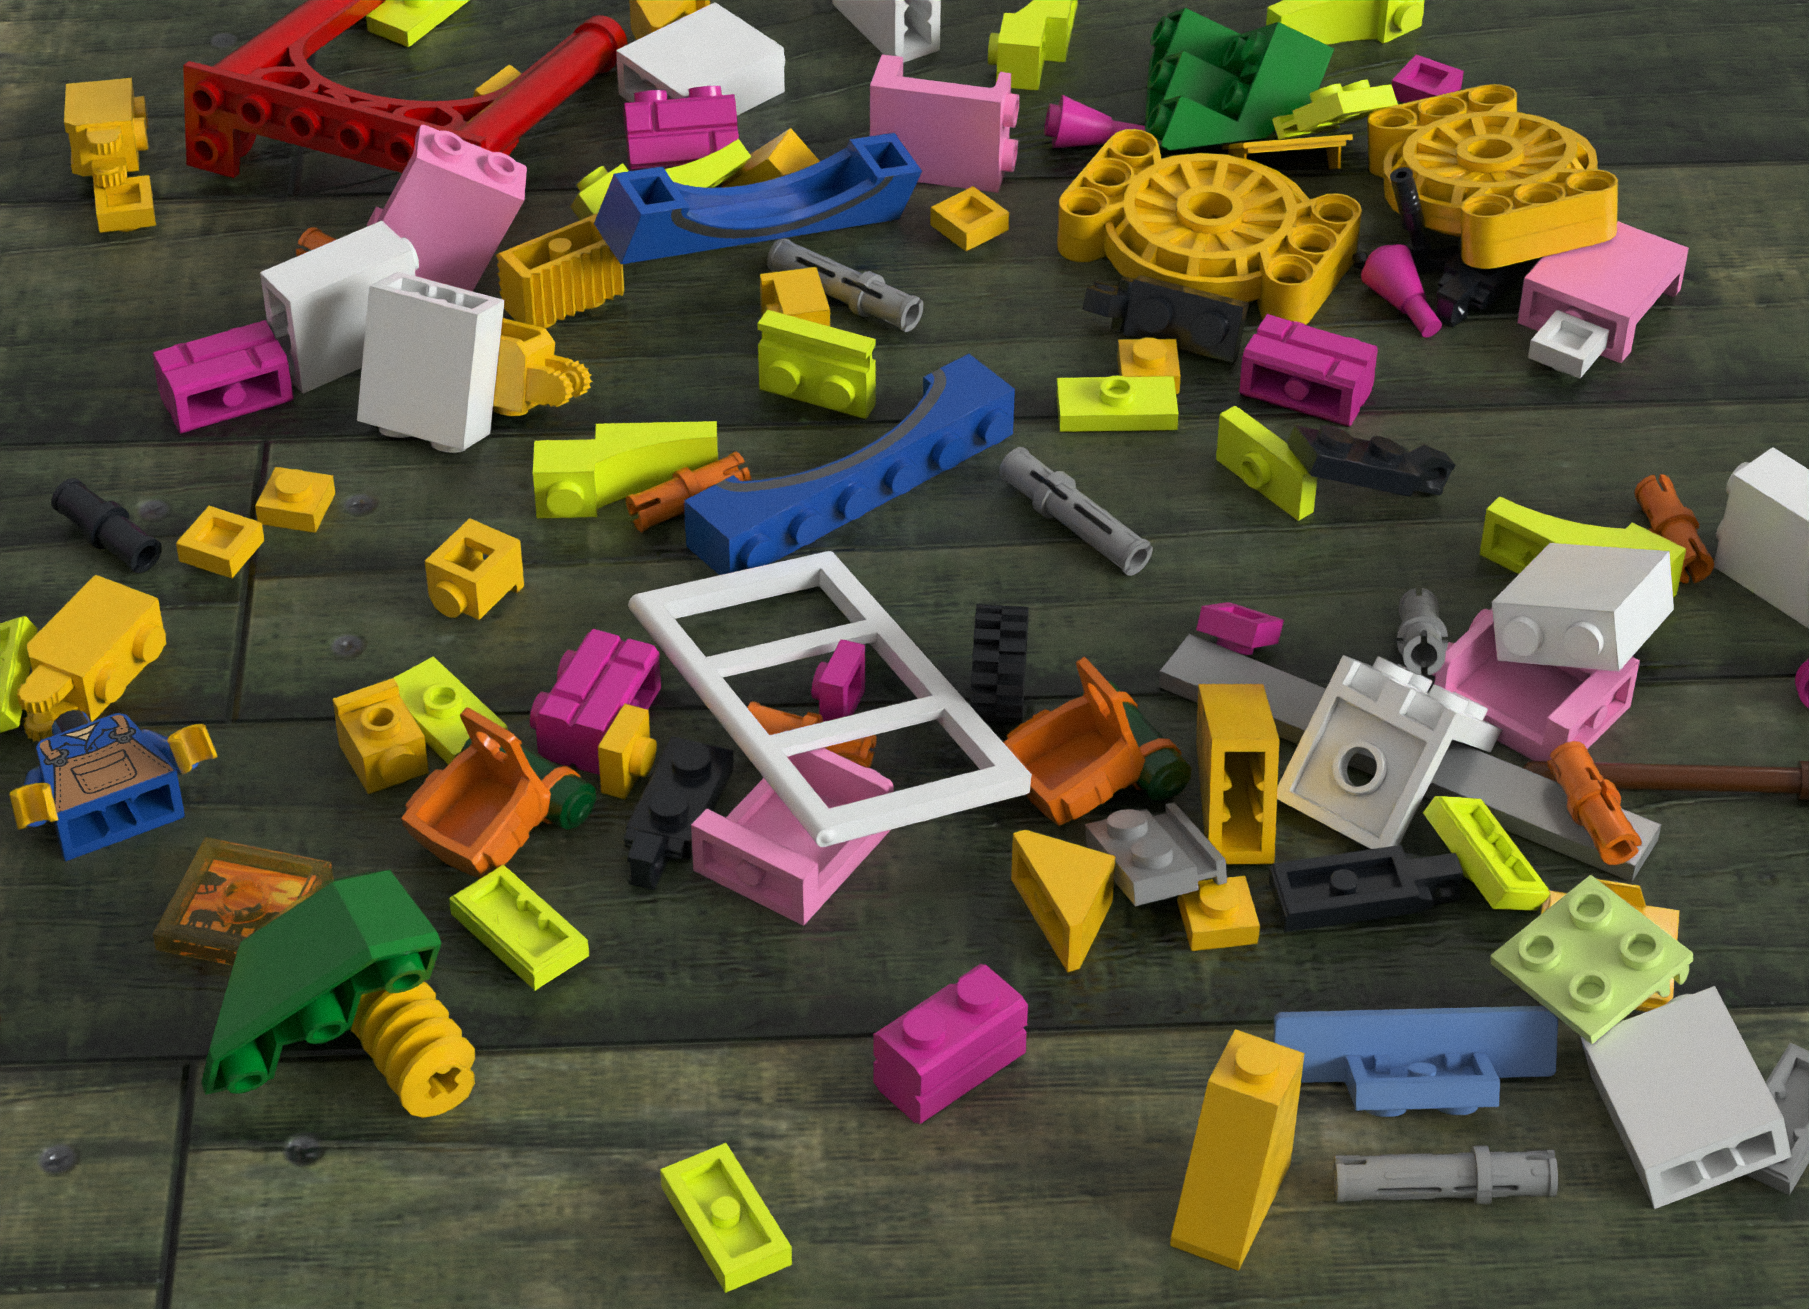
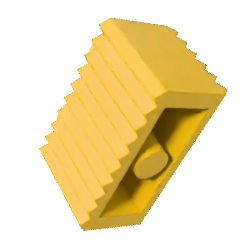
[496,214,625,328]

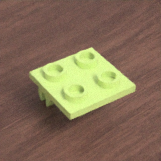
[1490,875,1693,1045]

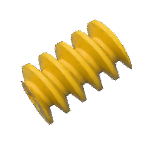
[351,982,475,1118]

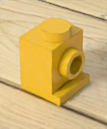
[760,267,830,326]
[425,518,524,620]
[333,678,429,794]

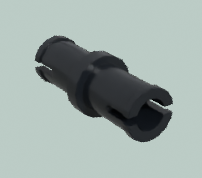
[51,478,162,573]

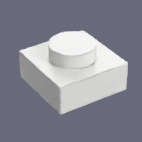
[1528,310,1609,378]

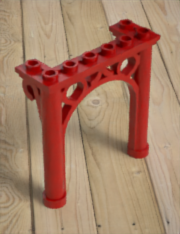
[183,0,628,178]

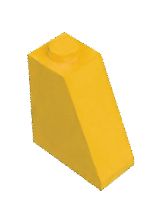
[1196,684,1279,864]
[1170,1029,1305,1271]

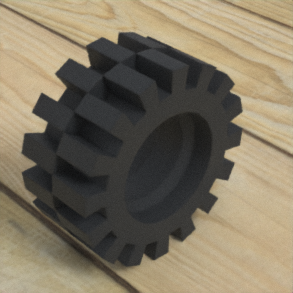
[970,604,1029,723]

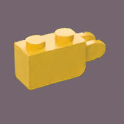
[64,78,149,188]
[493,318,592,416]
[17,574,166,742]

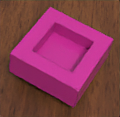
[1391,54,1464,103]
[1196,602,1284,655]
[811,639,865,722]

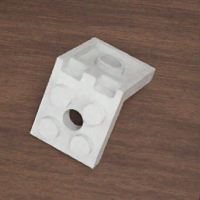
[1277,655,1502,849]

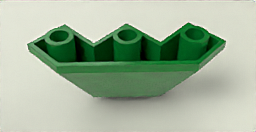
[1145,8,1334,154]
[201,870,442,1095]

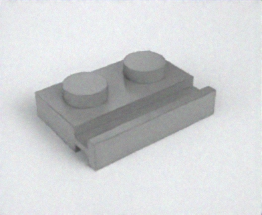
[1085,802,1227,906]

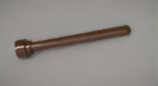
[1522,761,1809,800]

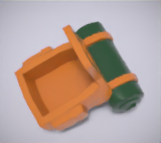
[1003,657,1192,826]
[401,707,596,879]

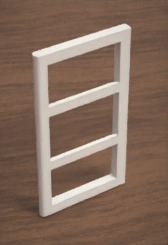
[628,551,1032,847]

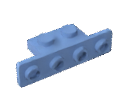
[1273,1006,1558,1117]

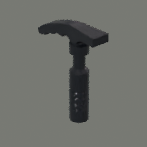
[1352,167,1459,273]

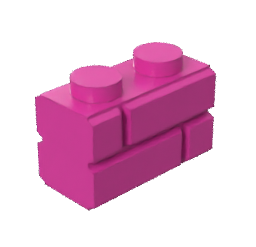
[623,86,739,171]
[1239,314,1378,427]
[152,320,293,434]
[530,629,661,775]
[873,964,1028,1124]

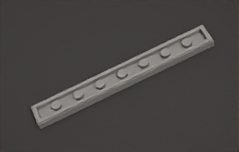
[1159,633,1661,882]

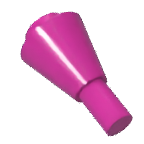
[1044,95,1145,148]
[1361,244,1442,338]

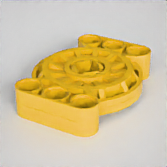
[1367,84,1618,269]
[1057,129,1362,325]

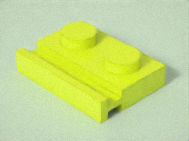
[1272,79,1398,140]
[757,309,876,419]

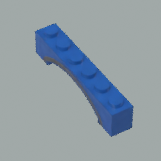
[594,133,922,264]
[684,354,1015,575]

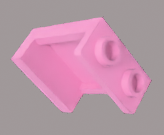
[870,54,1020,193]
[367,125,527,291]
[1518,221,1689,363]
[1432,609,1640,761]
[691,731,894,926]

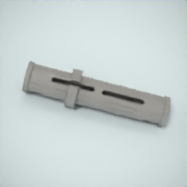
[767,238,923,332]
[999,447,1153,576]
[1397,588,1448,675]
[1333,1145,1558,1204]

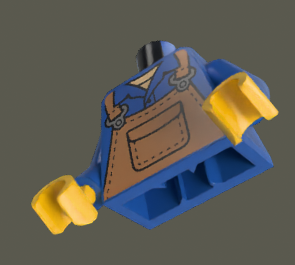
[9,710,218,861]

